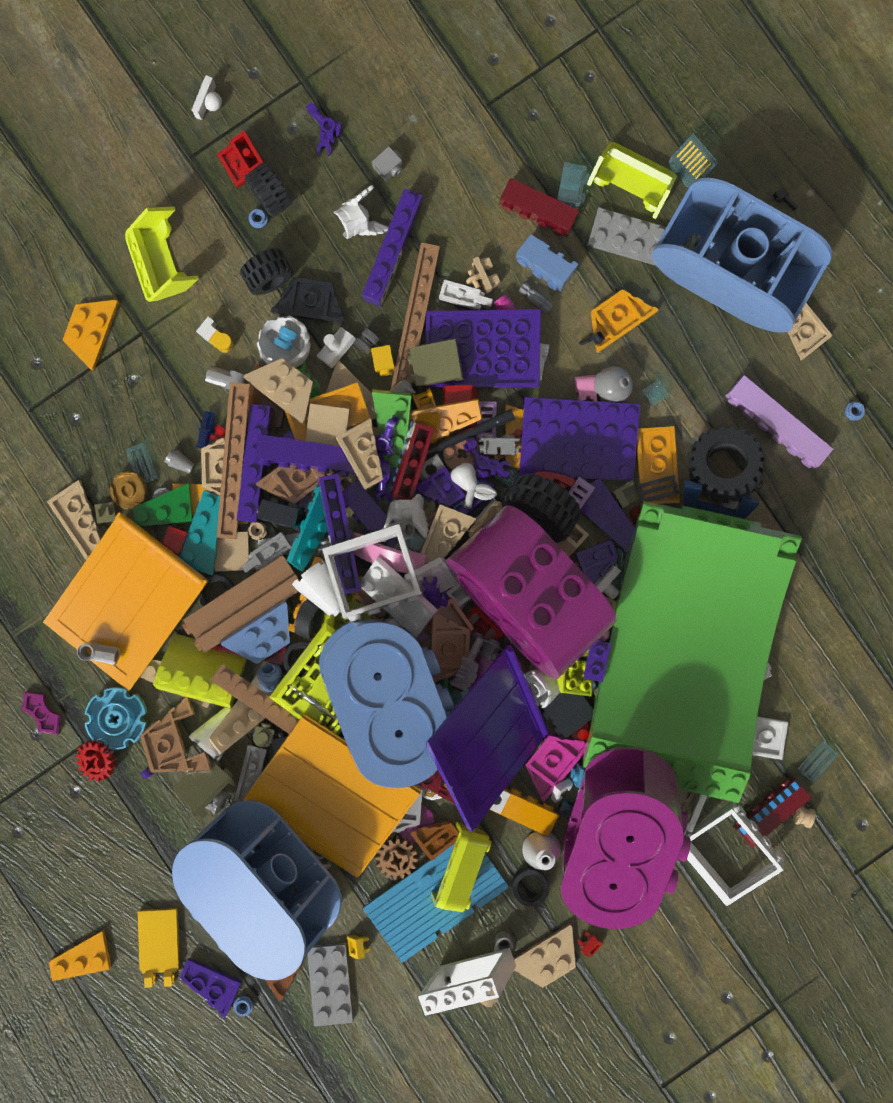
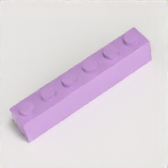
[725,375,833,468]

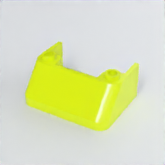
[587,142,677,219]
[125,207,199,302]
[430,821,491,912]

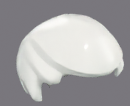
[257,315,311,368]

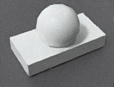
[192,75,222,120]

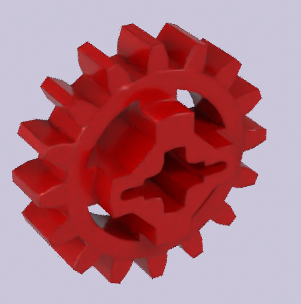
[75,739,117,782]

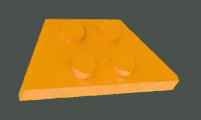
[590,289,659,353]
[63,300,119,370]

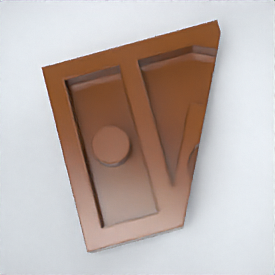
[409,820,459,861]

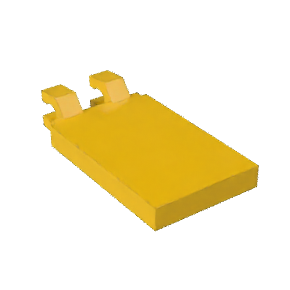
[138,908,180,988]

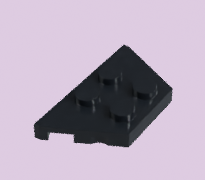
[271,277,344,324]

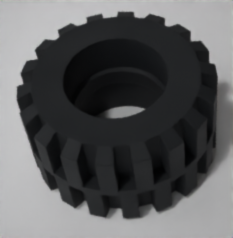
[245,162,292,217]
[240,248,294,295]

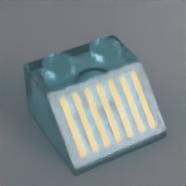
[668,133,719,188]

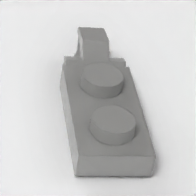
[241,532,292,573]

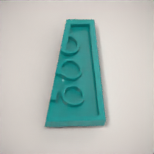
[287,486,327,571]
[179,490,220,576]

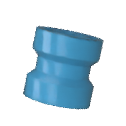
[273,325,299,351]

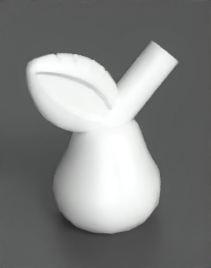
[451,463,497,509]

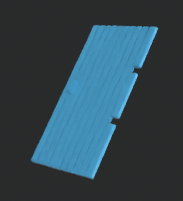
[362,843,509,963]

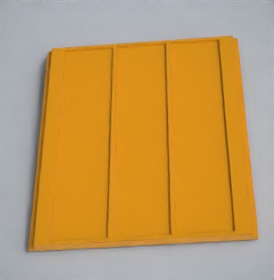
[43,512,208,691]
[242,713,422,878]

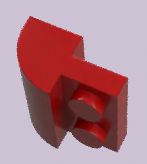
[217,130,265,188]

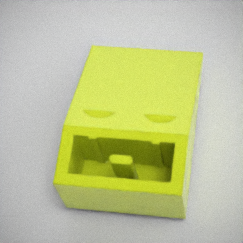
[557,649,593,696]

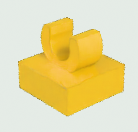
[347,934,370,959]

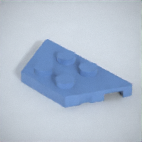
[220,600,290,664]

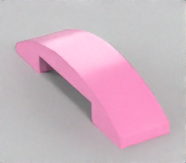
[352,532,427,573]

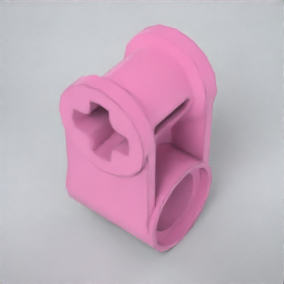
[575,375,597,401]

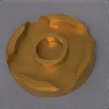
[110,471,148,509]

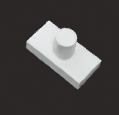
[317,327,356,368]
[594,566,621,599]

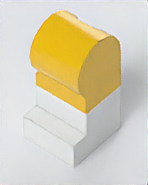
[196,317,234,353]

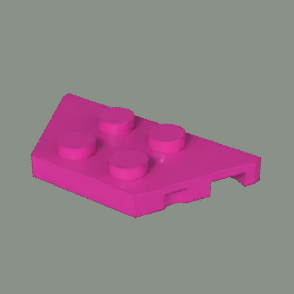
[525,734,587,802]

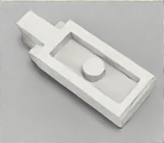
[439,280,493,310]

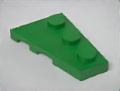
[133,483,193,527]

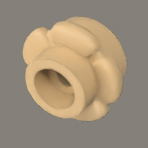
[248,522,267,540]

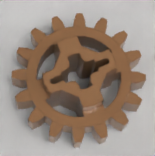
[375,836,418,880]

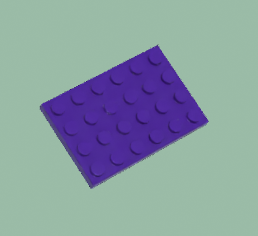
[424,309,541,388]
[519,397,640,481]

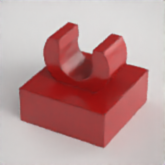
[578,932,604,957]

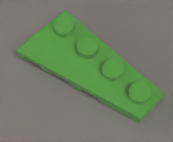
[372,389,411,468]

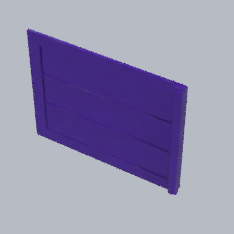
[426,645,549,832]

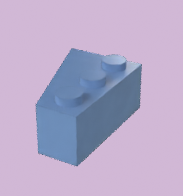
[516,235,578,292]

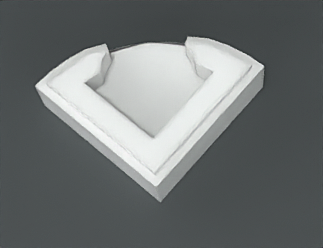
[551,779,573,803]

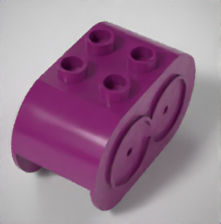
[446,505,616,679]
[561,747,691,929]

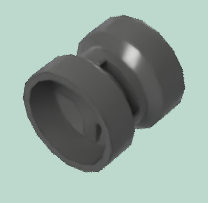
[353,328,380,355]

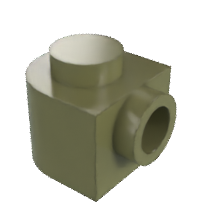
[253,722,277,747]

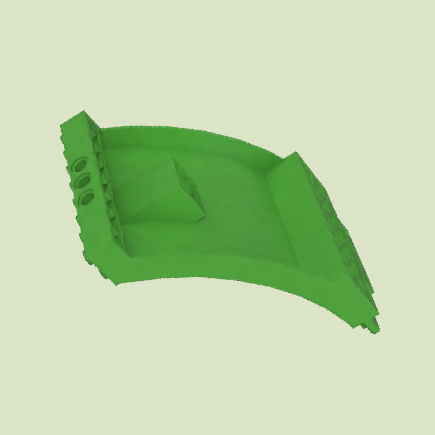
[583,501,802,803]

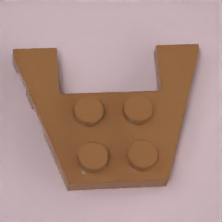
[140,697,212,773]

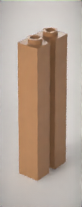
[182,555,299,653]

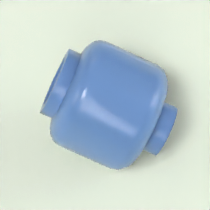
[257,663,284,692]

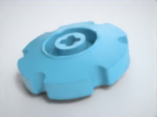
[85,687,148,750]

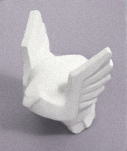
[334,185,389,239]
[382,494,429,542]

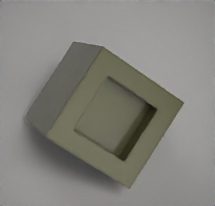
[611,480,640,509]

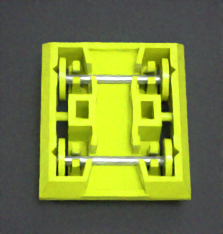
[269,622,342,736]

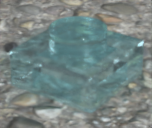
[642,380,669,407]

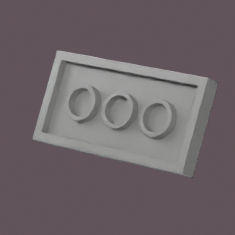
[587,208,666,266]
[308,943,353,1026]

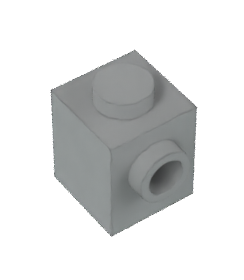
[372,146,402,182]

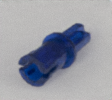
[196,411,215,449]

